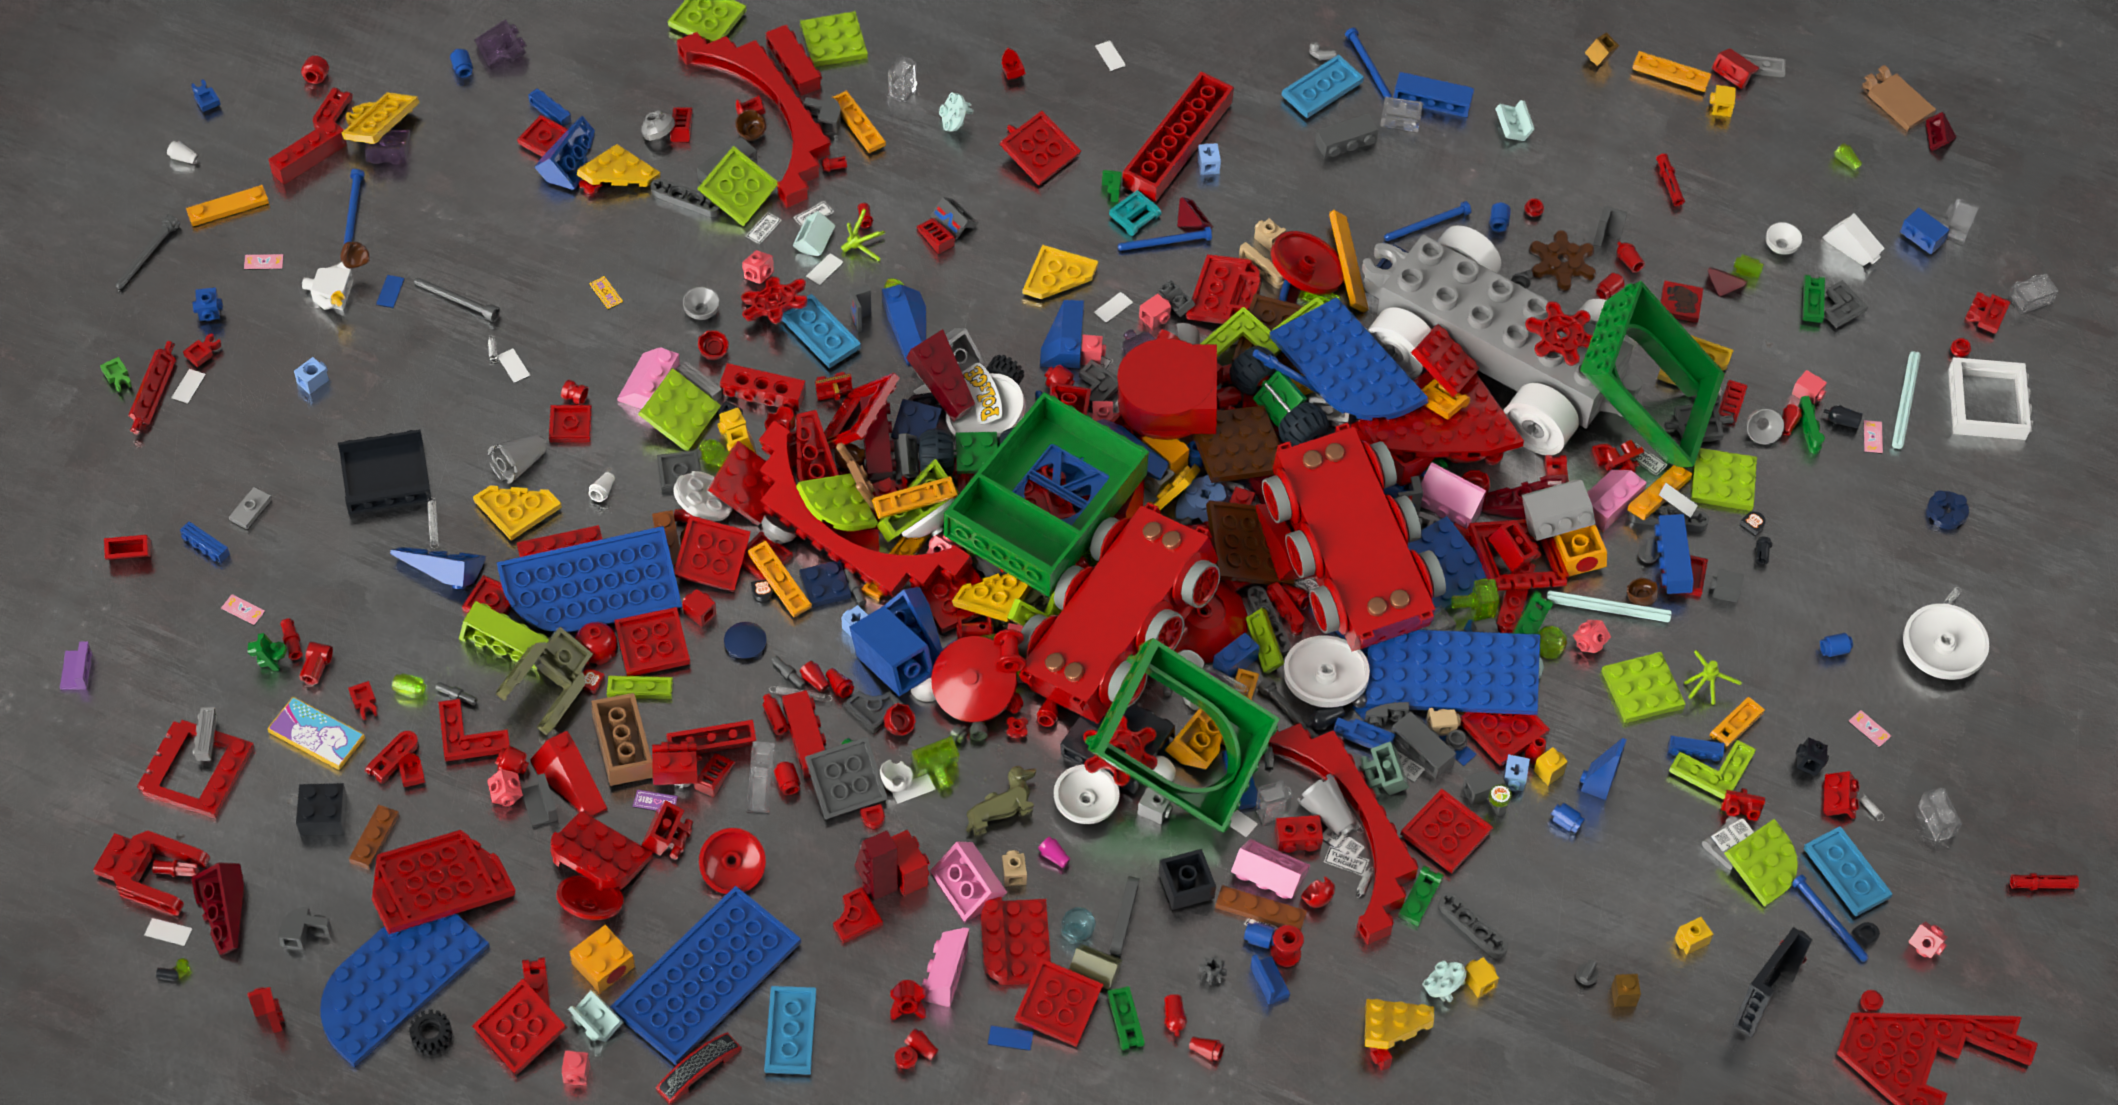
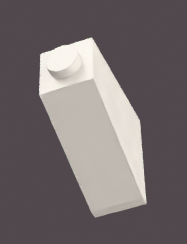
[1822,213,1885,266]

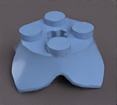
[1176,475,1232,522]

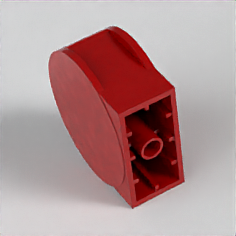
[1117,338,1217,440]

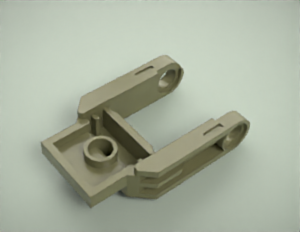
[495,627,593,735]

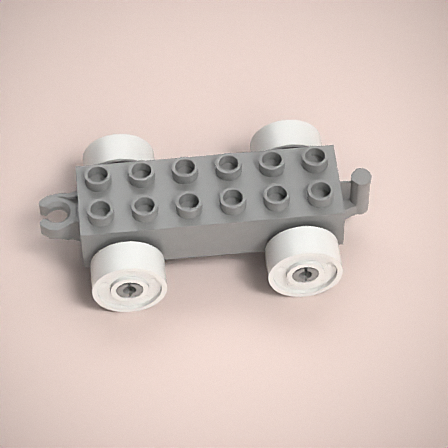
[1362,226,1642,455]

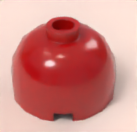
[575,622,618,665]

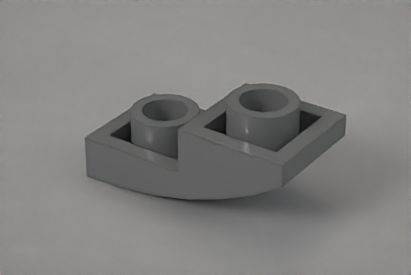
[1155,280,1195,317]
[1364,702,1409,727]

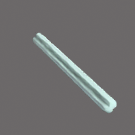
[1892,351,1921,449]
[1546,590,1671,622]

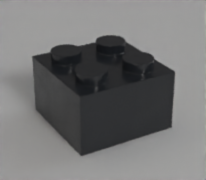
[296,783,347,836]
[1158,849,1216,910]

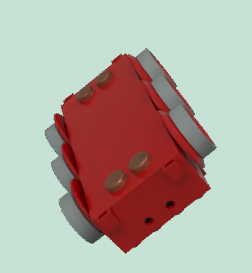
[1262,423,1446,652]
[1018,502,1220,724]

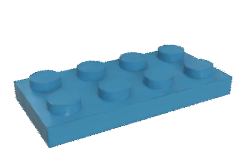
[1282,55,1364,118]
[782,293,861,369]
[1803,826,1893,917]
[764,986,816,1075]

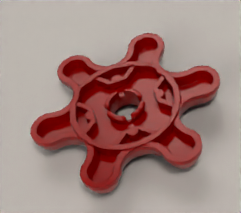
[741,277,808,324]
[1525,301,1593,366]
[1083,716,1158,787]

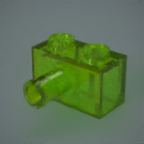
[1451,579,1499,622]
[910,736,960,790]

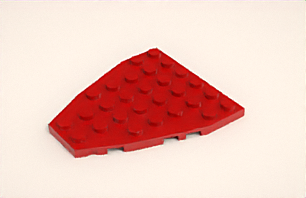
[1358,371,1524,457]

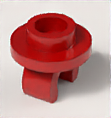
[895,1046,918,1069]

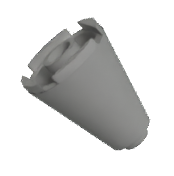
[488,435,547,483]
[1297,774,1355,836]

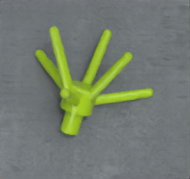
[841,209,885,261]
[1684,650,1742,705]

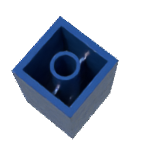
[849,606,933,696]

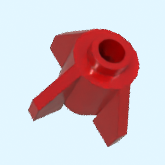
[890,980,926,1020]

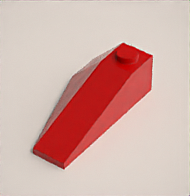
[796,410,839,482]
[1255,504,1315,581]
[530,730,608,817]

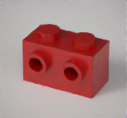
[1275,815,1323,853]

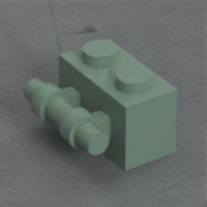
[1360,741,1410,798]

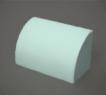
[793,211,835,256]

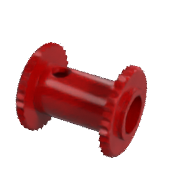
[956,616,994,640]
[994,629,1026,673]
[1270,925,1304,968]

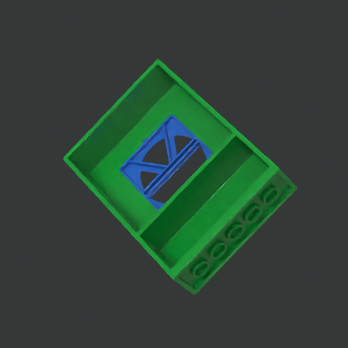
[944,392,1149,597]

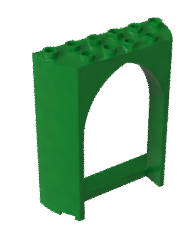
[1580,281,1725,467]
[1085,638,1280,832]

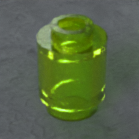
[1733,254,1764,279]
[392,673,426,699]

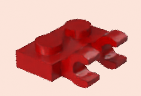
[1965,292,2010,334]

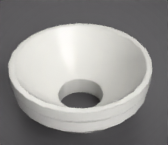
[1766,223,1802,254]

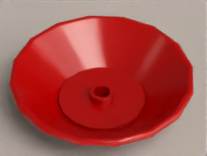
[1173,580,1248,663]

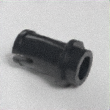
[1755,536,1773,564]

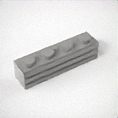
[677,361,722,401]
[193,707,217,761]

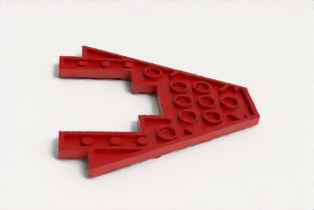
[1837,1012,2038,1105]

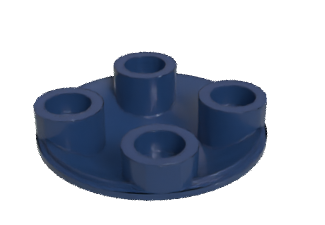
[724,622,767,658]

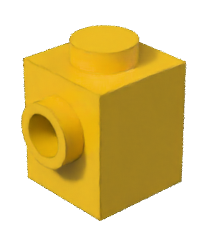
[1710,85,1736,117]
[718,408,747,443]
[726,425,757,454]
[1534,747,1568,786]
[1675,917,1713,955]
[1465,957,1499,998]

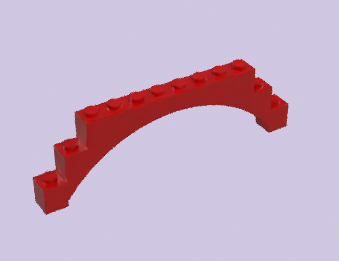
[677,32,831,208]
[759,421,973,598]
[1268,723,1419,945]

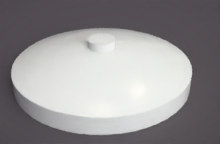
[946,373,1026,443]
[1903,604,1989,680]
[1284,635,1370,707]

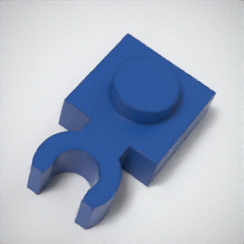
[191,79,221,112]

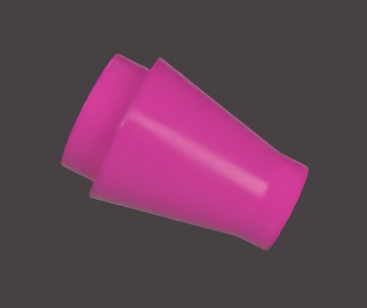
[1038,836,1071,868]

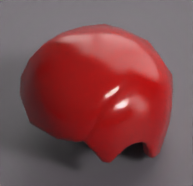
[698,330,729,361]
[764,406,796,432]
[1461,470,1490,495]
[884,702,916,736]
[1301,877,1335,908]

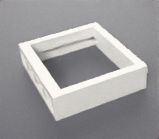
[1948,357,2033,440]

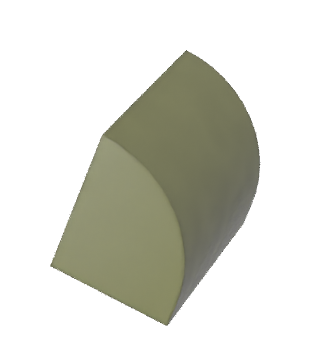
[1069,944,1123,989]

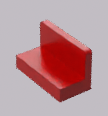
[1711,48,1759,89]

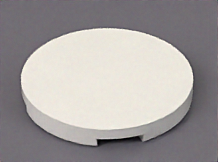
[674,471,733,521]

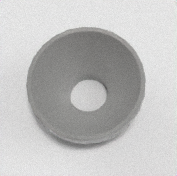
[641,111,675,140]
[683,287,720,320]
[1746,408,1784,445]
[761,514,797,545]

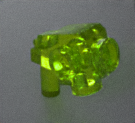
[698,439,730,467]

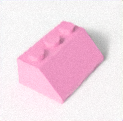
[617,347,680,409]
[1420,462,1486,530]
[1587,470,1647,532]
[1231,839,1310,899]
[930,842,1007,922]
[922,928,969,1008]

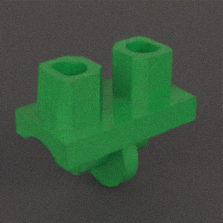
[247,633,287,672]

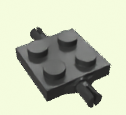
[1664,405,1734,442]

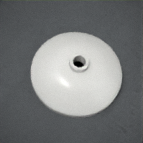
[901,498,954,538]
[1054,765,1119,824]

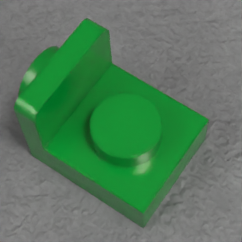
[1102,170,1122,202]

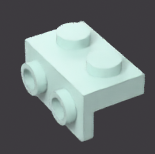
[1496,100,1534,141]
[568,991,623,1042]

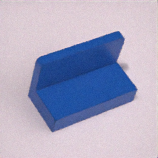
[1250,954,1290,1005]

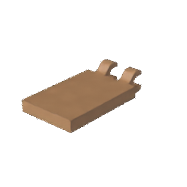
[1862,65,1936,131]

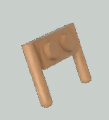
[836,443,876,510]

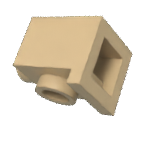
[1254,218,1286,252]
[1426,708,1461,736]
[1002,850,1027,887]

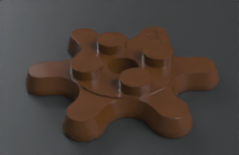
[1529,230,1596,291]

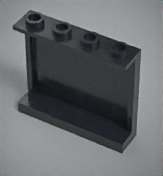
[338,429,432,515]
[1060,703,1175,793]
[1733,927,1813,1037]

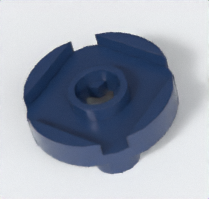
[1926,490,1969,530]

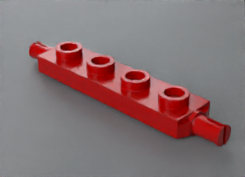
[128,341,176,434]
[1496,562,1536,633]

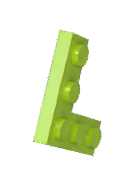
[1200,307,1282,357]
[1007,591,1062,627]
[1669,740,1756,799]

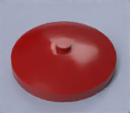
[1271,231,1344,295]
[931,636,1018,723]

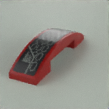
[656,1032,742,1105]

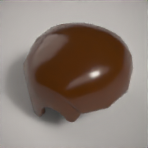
[735,110,766,141]
[834,443,866,471]
[1627,578,1659,606]

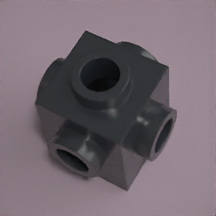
[1796,737,1829,776]

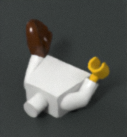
[302,242,370,311]

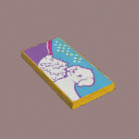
[267,697,365,771]

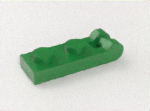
[1802,275,1825,323]
[1798,396,1825,454]
[1512,591,1554,634]
[1398,865,1444,927]
[1107,986,1145,1051]

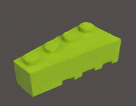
[876,459,959,542]
[459,601,549,670]

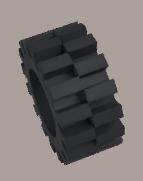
[986,354,1024,385]
[409,1009,452,1055]

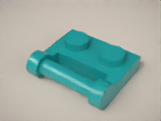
[1109,190,1162,236]

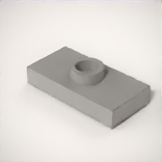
[229,487,272,529]

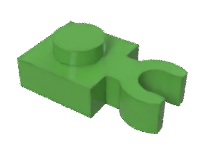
[100,357,132,392]

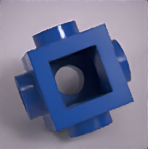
[192,287,223,321]

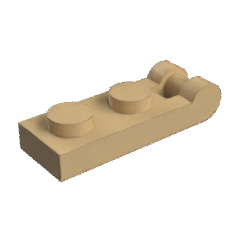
[1239,242,1284,289]

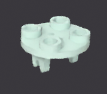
[939,92,974,132]
[1423,961,1467,1002]

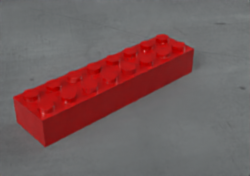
[1122,72,1234,202]

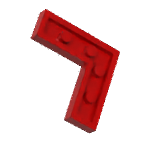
[438,699,510,762]

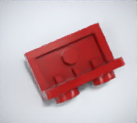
[1824,771,1860,819]
[248,987,285,1033]

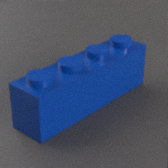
[1393,72,1474,117]
[1654,514,1693,594]

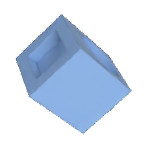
[294,357,329,394]

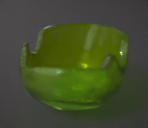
[1537,625,1568,658]

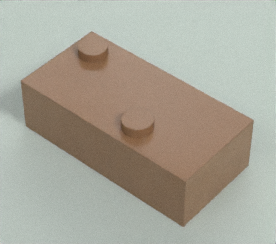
[591,693,653,786]

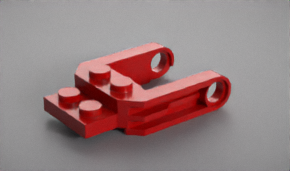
[93,830,210,916]

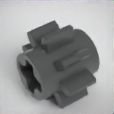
[1199,955,1227,985]

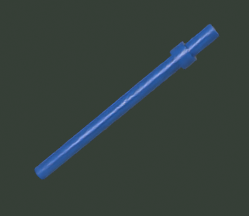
[1253,349,1320,395]

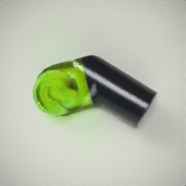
[156,958,190,981]

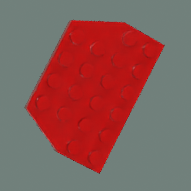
[372,830,516,934]

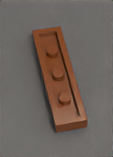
[1215,885,1307,931]

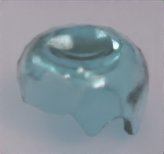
[1060,907,1096,944]

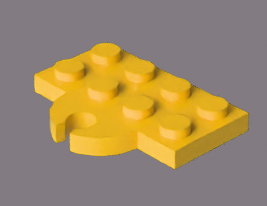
[342,92,419,144]

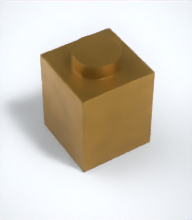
[1585,32,1619,66]
[1611,974,1641,1007]

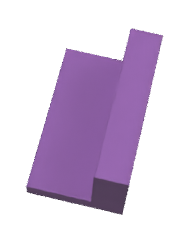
[60,642,92,690]

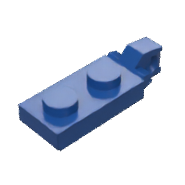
[1334,717,1395,749]

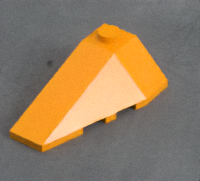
[1165,708,1223,769]

